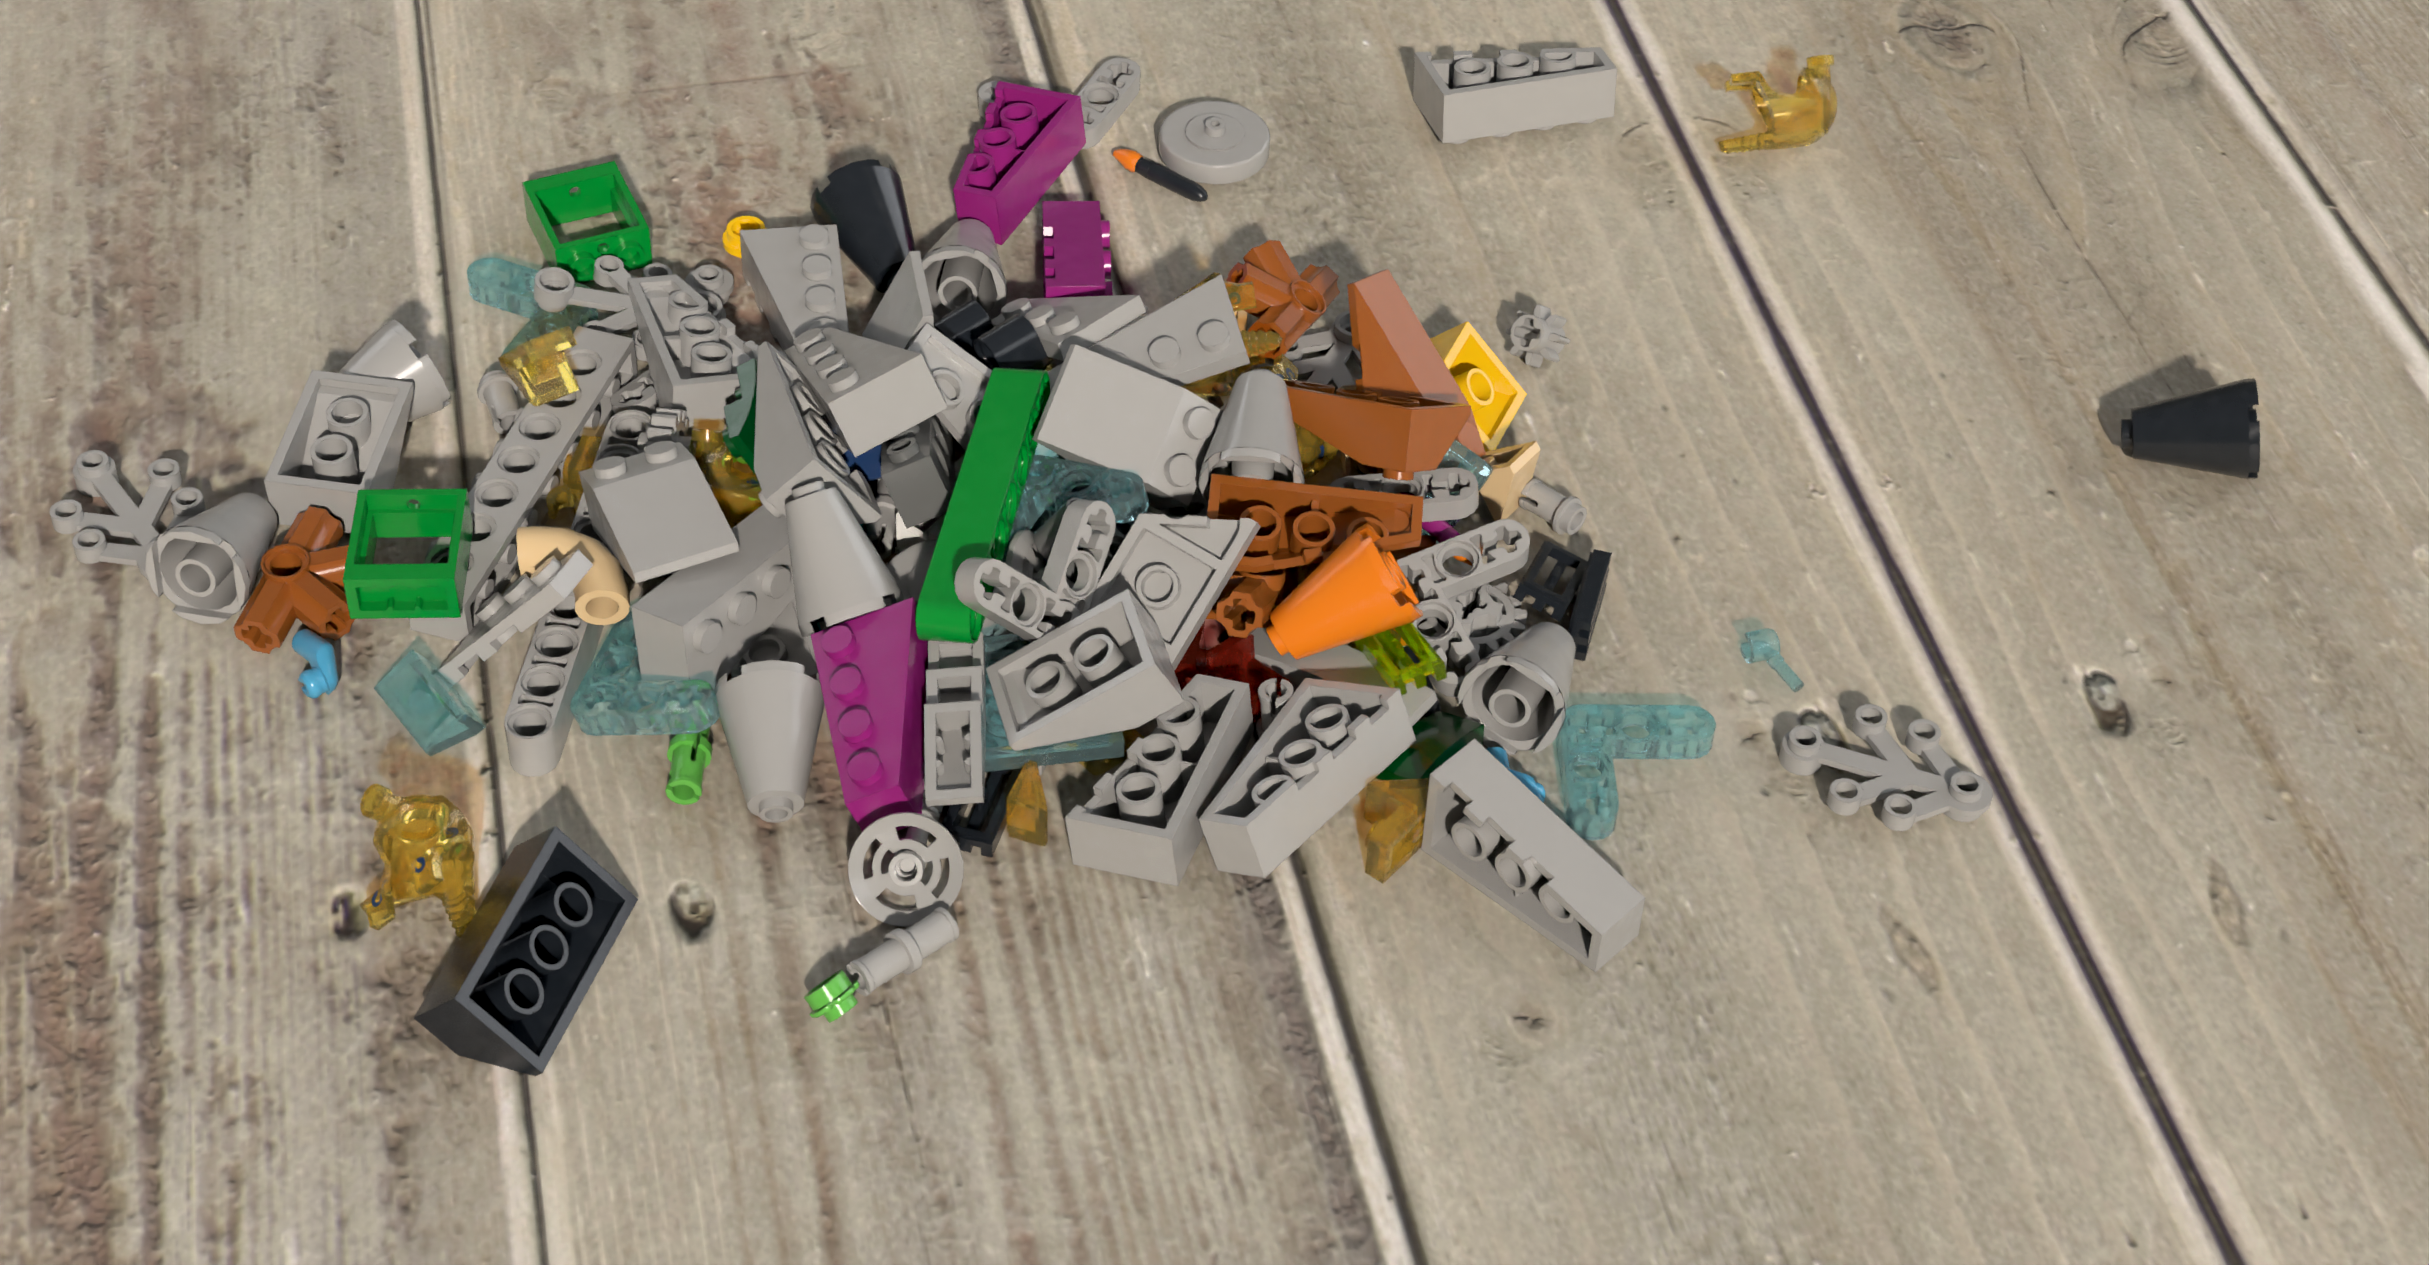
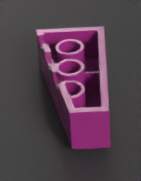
[953,81,1086,245]
[1042,201,1113,298]
[811,597,928,832]

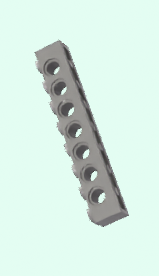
[409,326,638,642]

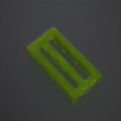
[1355,623,1447,695]

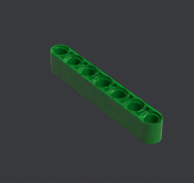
[916,367,1050,644]

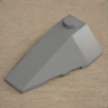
[627,274,758,438]
[754,340,882,524]

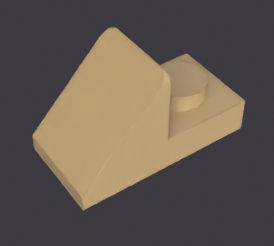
[1450,441,1541,521]

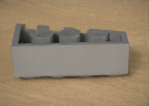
[1413,47,1617,144]
[739,224,849,351]
[784,327,948,457]
[631,505,795,709]
[1065,674,1254,886]
[1198,678,1416,878]
[1421,738,1645,972]

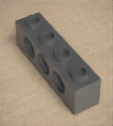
[881,415,955,529]

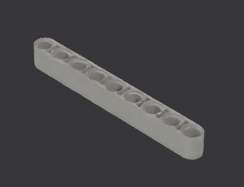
[504,410,651,777]

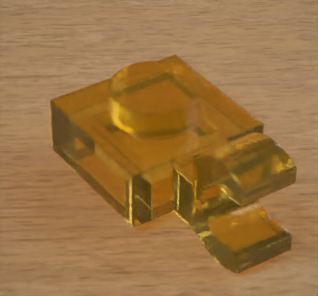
[546,435,602,519]

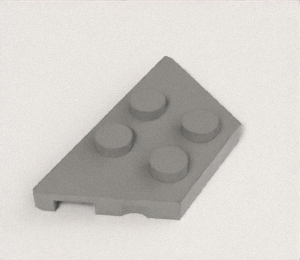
[1088,513,1261,671]

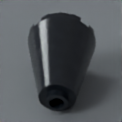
[810,159,916,293]
[2121,378,2260,479]

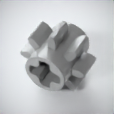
[1506,304,1570,368]

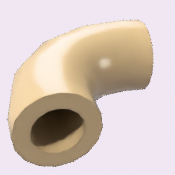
[516,526,630,625]

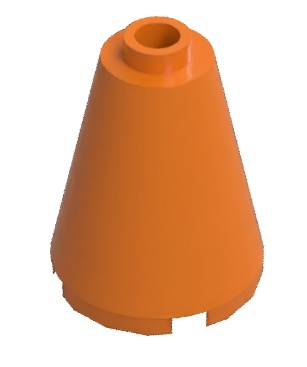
[1266,523,1423,660]

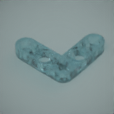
[467,257,598,390]
[1002,455,1149,563]
[570,611,720,736]
[1556,704,1716,840]

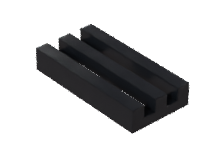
[1513,541,1588,621]
[1568,549,1612,661]
[942,756,1027,858]

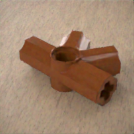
[1225,240,1340,361]
[234,506,355,654]
[1206,567,1302,638]

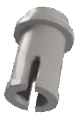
[477,370,520,435]
[1519,479,1587,535]
[1256,678,1293,738]

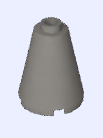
[921,219,1008,322]
[338,319,451,423]
[1198,368,1305,501]
[785,480,905,637]
[145,493,277,624]
[1458,622,1576,755]
[714,660,825,823]

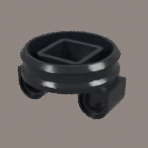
[934,300,1064,371]

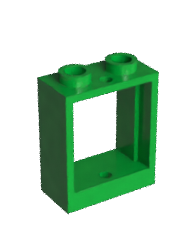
[522,161,652,284]
[343,489,473,619]

